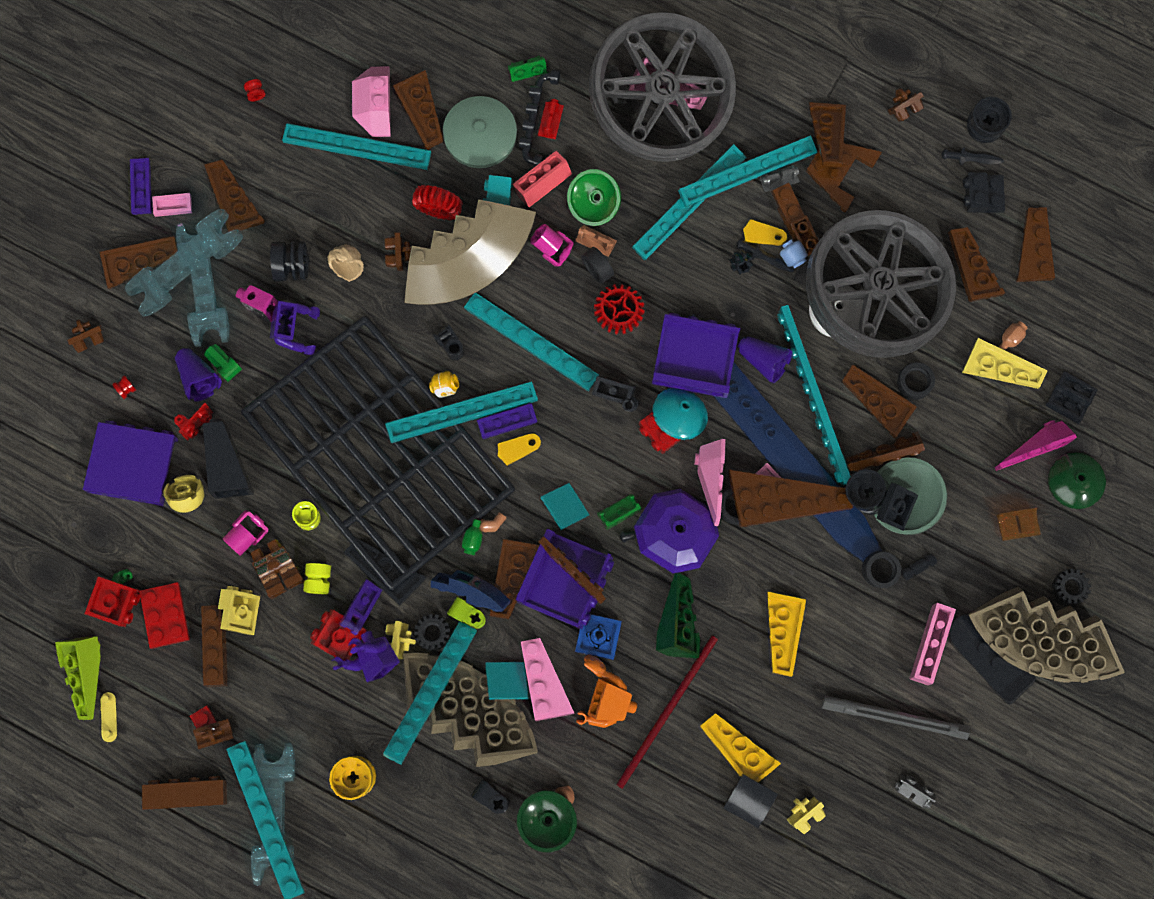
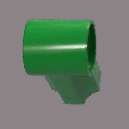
[204,344,242,382]

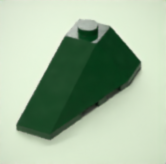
[656,573,700,658]

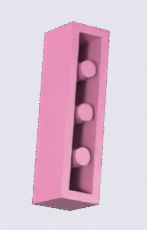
[909,603,956,685]

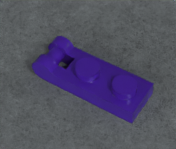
[339,579,382,635]

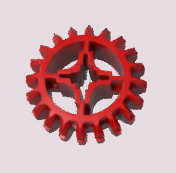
[412,185,462,220]
[594,284,645,335]

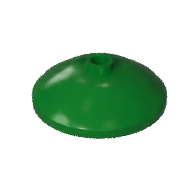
[567,169,621,226]

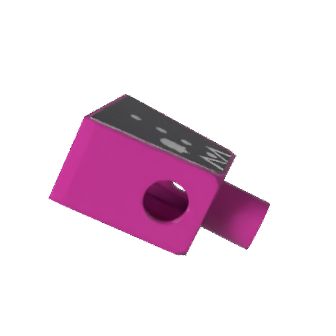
[236,285,278,323]

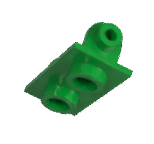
[508,56,547,82]

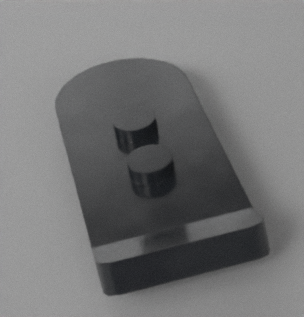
[948,615,1036,705]

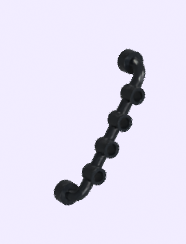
[519,69,560,167]

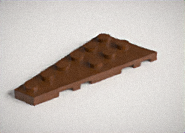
[728,470,853,528]

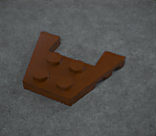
[806,143,882,213]

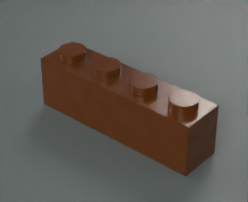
[201,605,228,687]
[142,776,227,810]

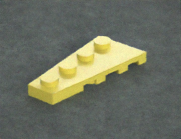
[962,338,1047,389]

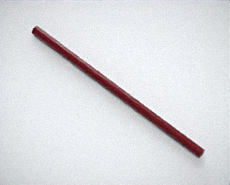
[616,636,718,789]

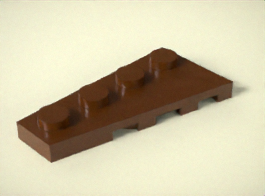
[809,102,846,167]
[204,160,264,234]
[1016,207,1055,282]
[948,227,1005,302]
[100,236,179,289]
[846,431,925,471]

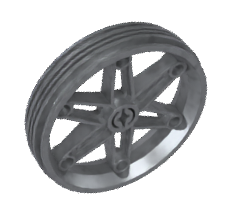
[589,13,736,162]
[806,210,956,358]

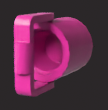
[530,224,574,266]
[222,510,268,556]

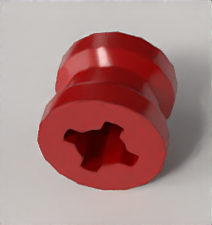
[243,79,266,102]
[112,375,136,399]

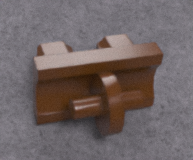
[887,88,924,122]
[385,233,412,271]
[67,319,104,353]
[193,719,234,749]

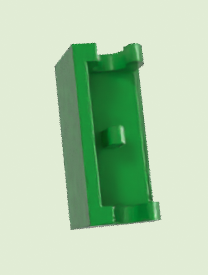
[597,494,641,530]

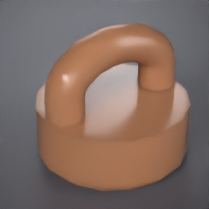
[555,786,574,804]

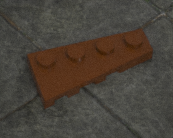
[393,70,443,150]
[842,365,917,438]
[538,536,606,604]
[490,539,540,620]

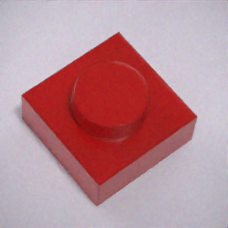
[190,706,217,729]

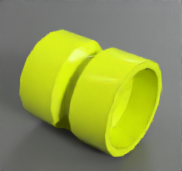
[292,501,321,531]
[303,563,331,594]

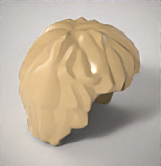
[327,244,364,282]

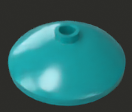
[653,388,708,440]

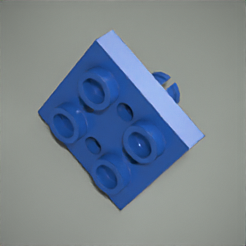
[575,614,622,660]

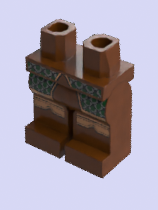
[251,539,305,599]

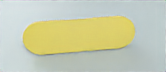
[100,692,117,742]

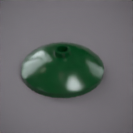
[1048,452,1106,509]
[517,791,577,852]

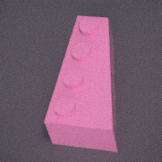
[521,638,574,721]

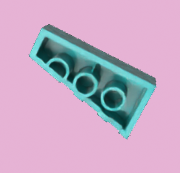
[483,175,513,206]

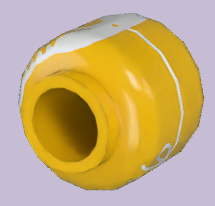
[429,371,459,398]

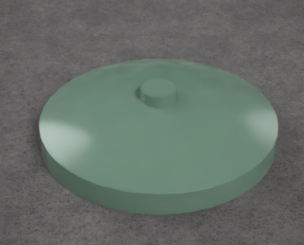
[443,96,517,168]
[869,458,947,535]

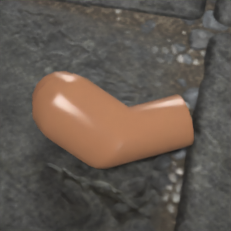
[479,512,506,533]

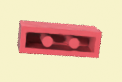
[512,151,572,207]

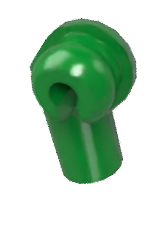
[111,569,133,584]

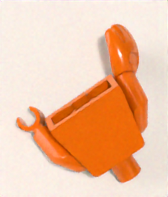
[576,655,637,728]

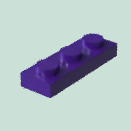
[130,158,152,215]
[477,403,537,439]

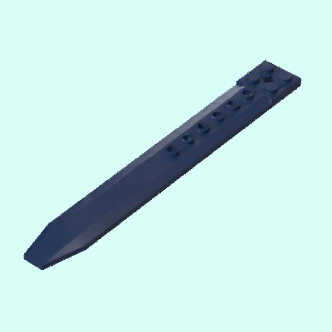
[691,314,882,562]

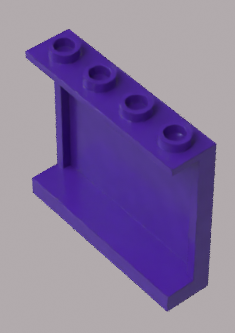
[652,313,740,398]
[83,421,178,506]
[516,529,614,629]

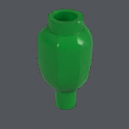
[462,519,483,555]

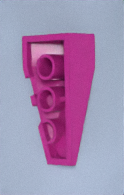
[995,420,1077,471]

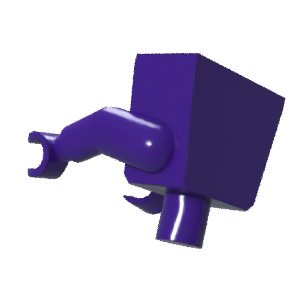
[270,301,320,355]
[331,631,400,682]

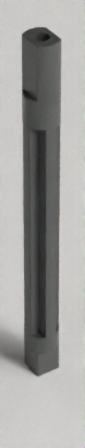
[822,695,970,740]

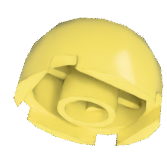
[163,475,204,513]

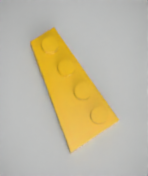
[767,592,806,677]
[700,713,781,782]

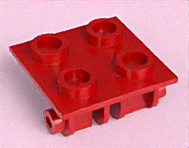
[174,403,214,441]

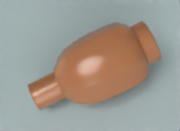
[999,321,1028,350]

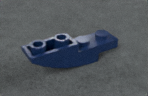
[431,570,510,612]

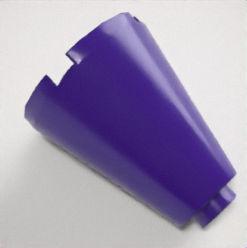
[738,336,793,383]
[175,348,222,401]

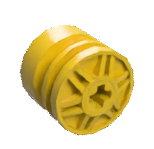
[329,756,376,800]

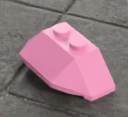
[352,66,391,137]

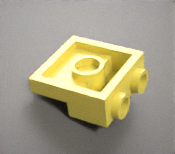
[218,586,260,635]

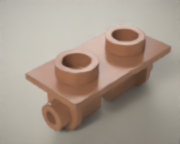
[575,225,617,257]

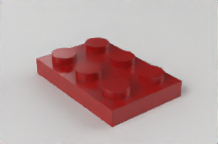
[139,582,190,649]

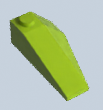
[55,636,101,720]

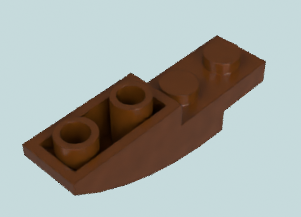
[771,183,819,256]

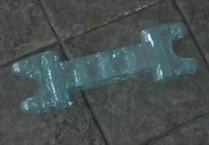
[125,209,243,316]
[176,218,230,347]
[251,743,295,885]

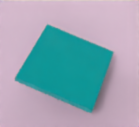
[540,483,590,530]
[485,662,528,700]

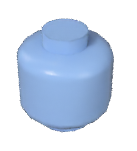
[780,239,808,268]

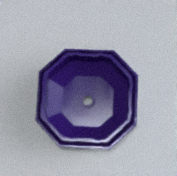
[634,489,719,574]

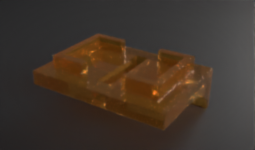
[997,508,1041,541]

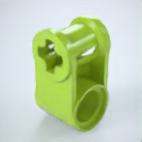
[447,597,486,629]

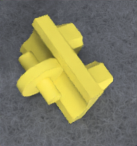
[385,621,416,659]
[787,797,826,834]

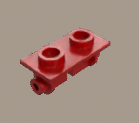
[538,99,564,140]

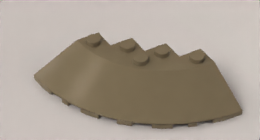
[404,200,536,305]
[968,586,1125,683]
[403,653,538,767]

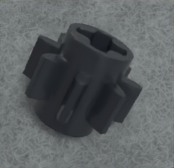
[729,250,754,275]

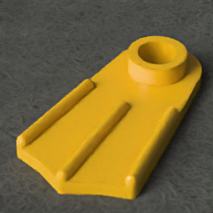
[743,220,787,246]
[498,434,541,466]

